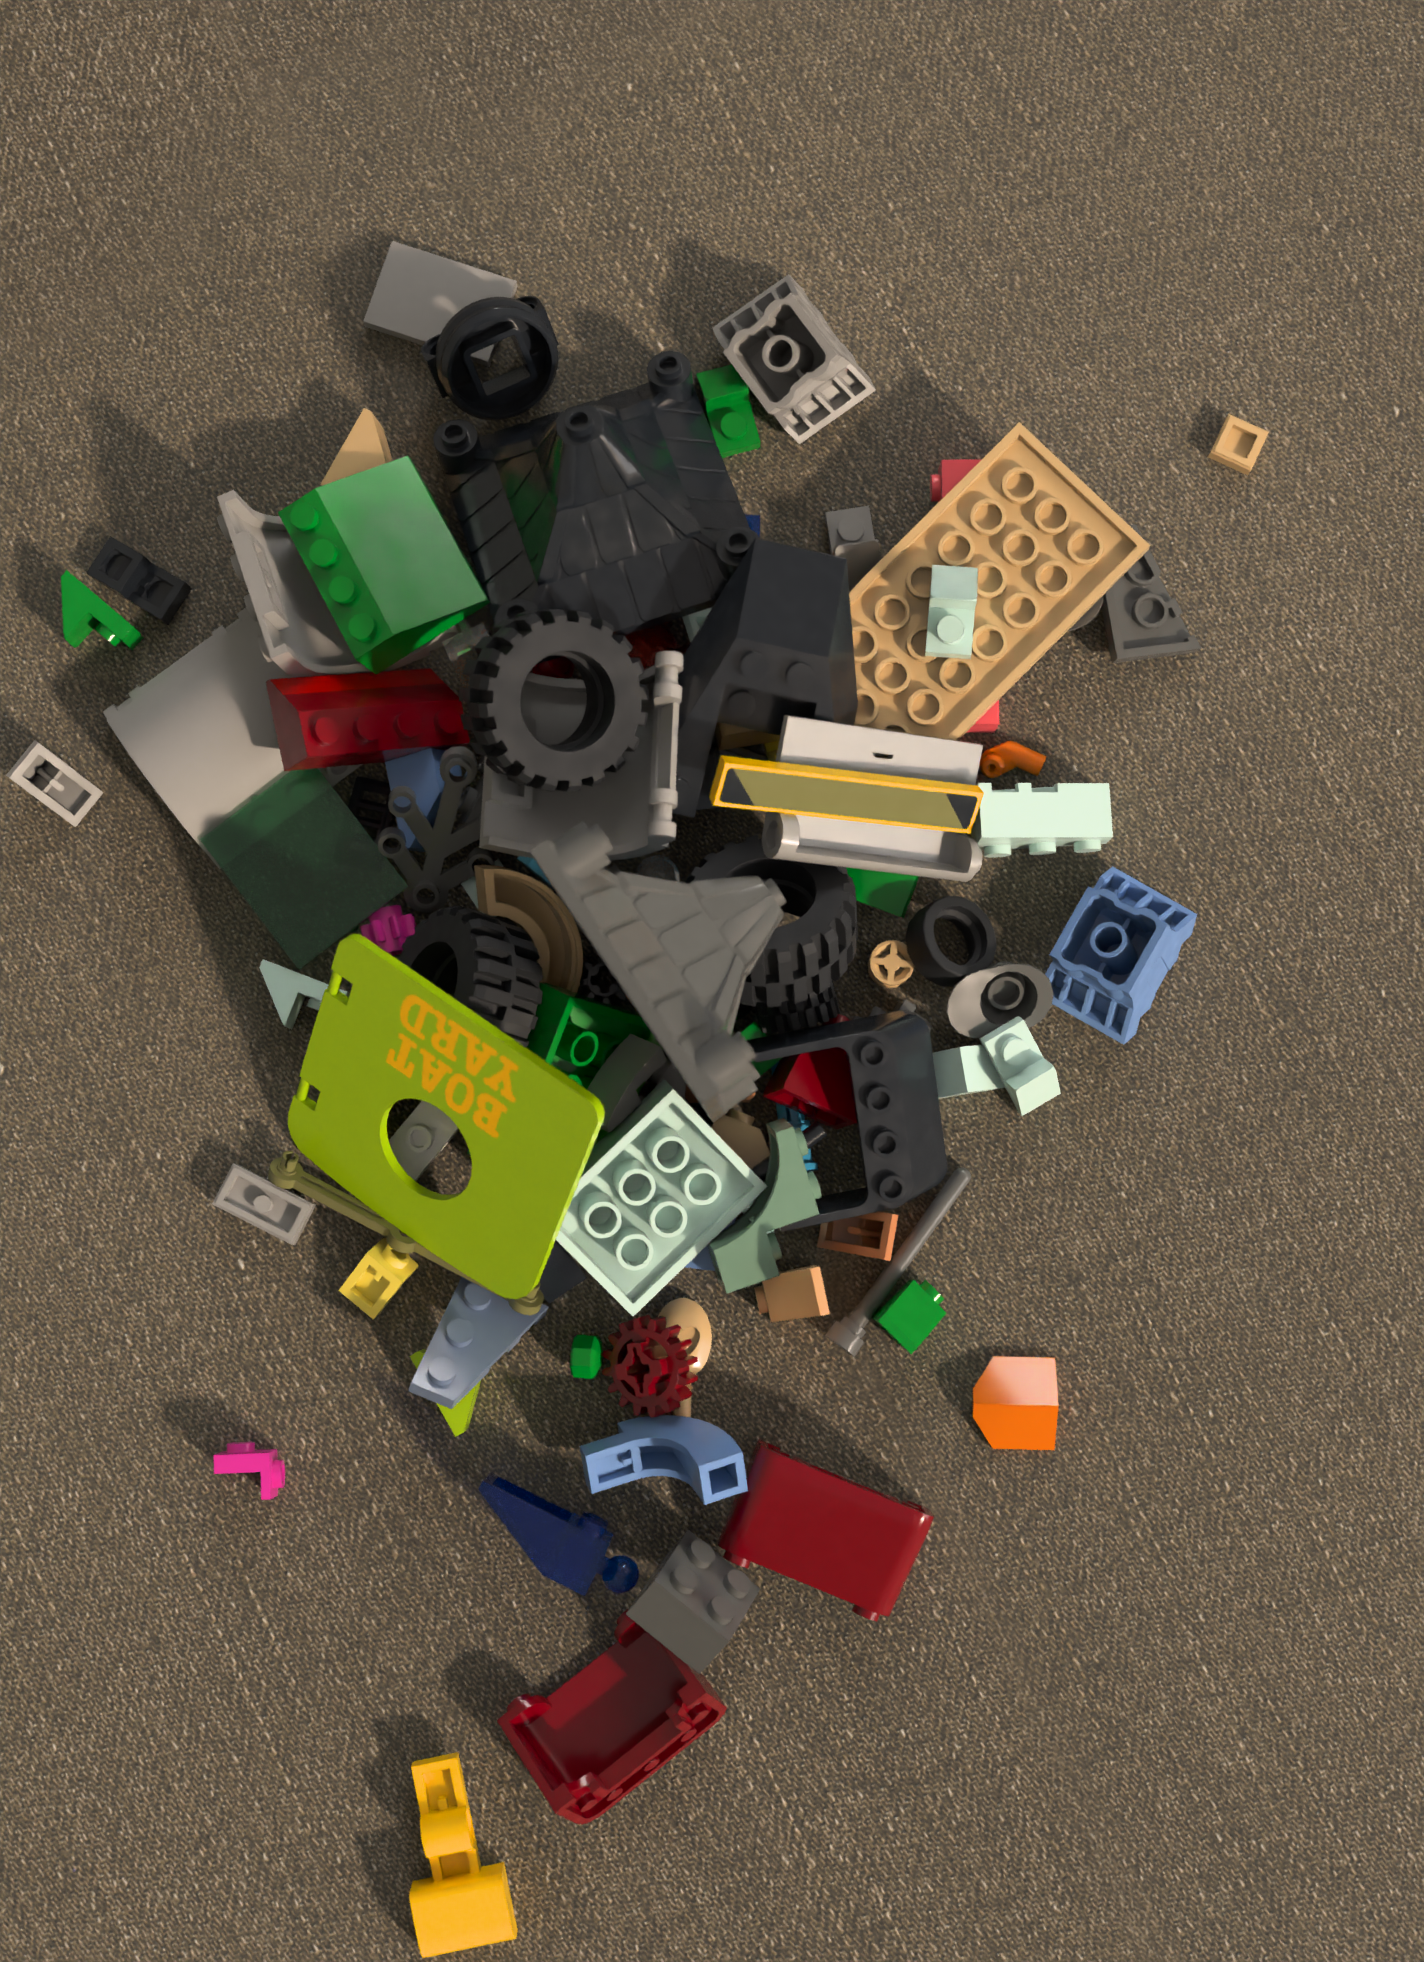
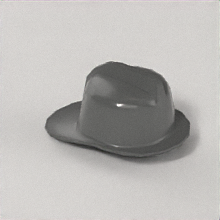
[946,961,1053,1038]

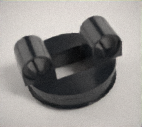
[421,296,559,420]

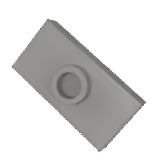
[212,1163,316,1245]

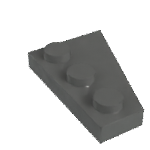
[1101,524,1202,663]

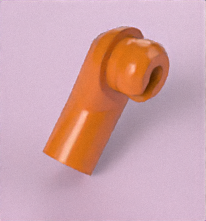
[979,740,1047,778]

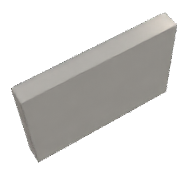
[363,241,518,367]

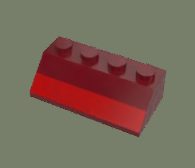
[266,668,470,771]

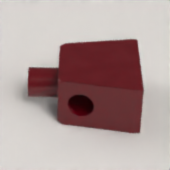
[763,1014,857,1130]

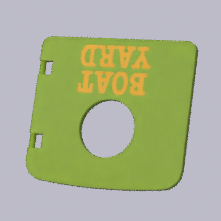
[288,934,605,1299]

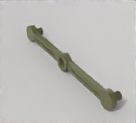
[267,1151,544,1315]

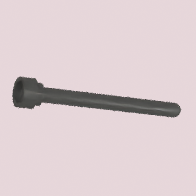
[825,1167,971,1357]

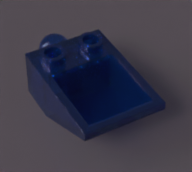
[478,1472,639,1596]

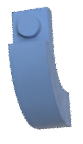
[579,1415,748,1505]

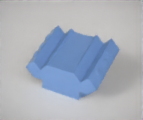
[1045,866,1197,1045]

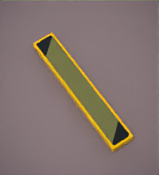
[709,755,984,834]

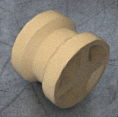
[868,940,914,988]

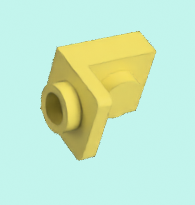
[338,1237,419,1320]

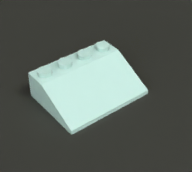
[556,1079,767,1316]

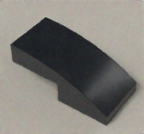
[86,536,192,625]

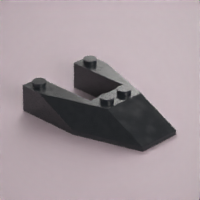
[672,537,858,817]

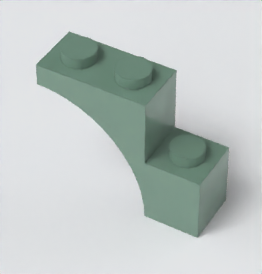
[707,1118,822,1294]

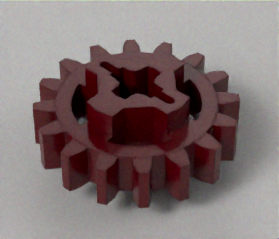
[602,1314,698,1418]

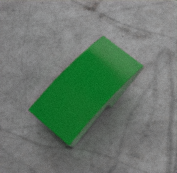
[846,868,920,918]

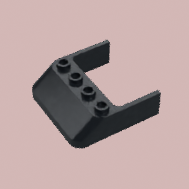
[746,1010,947,1231]

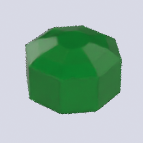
[570,1334,603,1379]

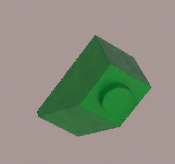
[872,1279,946,1354]

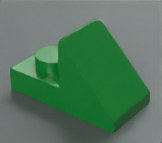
[696,364,761,458]
[61,570,144,650]

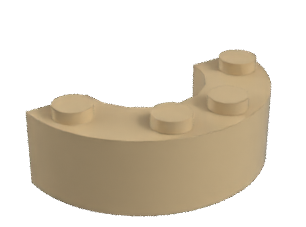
[474,865,583,993]

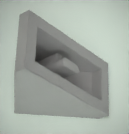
[6,740,104,827]

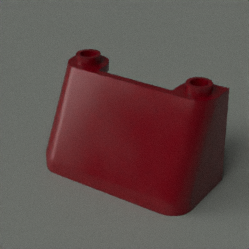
[718,1439,934,1622]
[497,1610,726,1825]

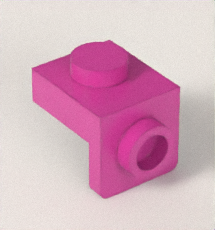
[213,1442,285,1500]

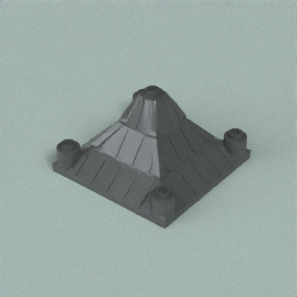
[530,821,786,1122]

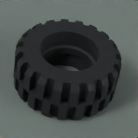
[459,609,649,792]
[686,835,858,1007]
[396,906,543,1047]

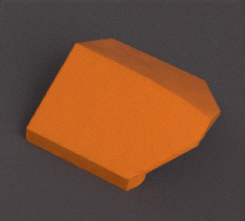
[972,1356,1059,1450]

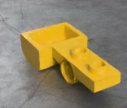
[409,1752,518,1958]

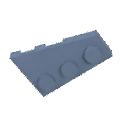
[409,1277,548,1409]

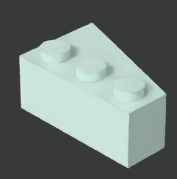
[971,783,1113,858]

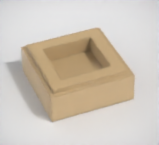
[1208,414,1269,475]

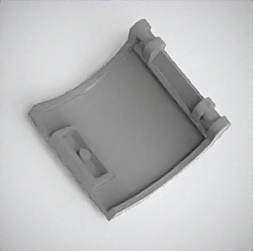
[217,490,459,678]
[103,608,362,869]
[479,651,684,860]

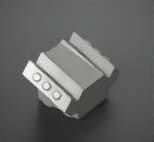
[712,274,876,444]

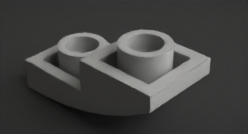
[587,1034,667,1133]

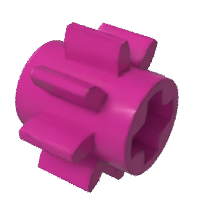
[360,905,416,956]

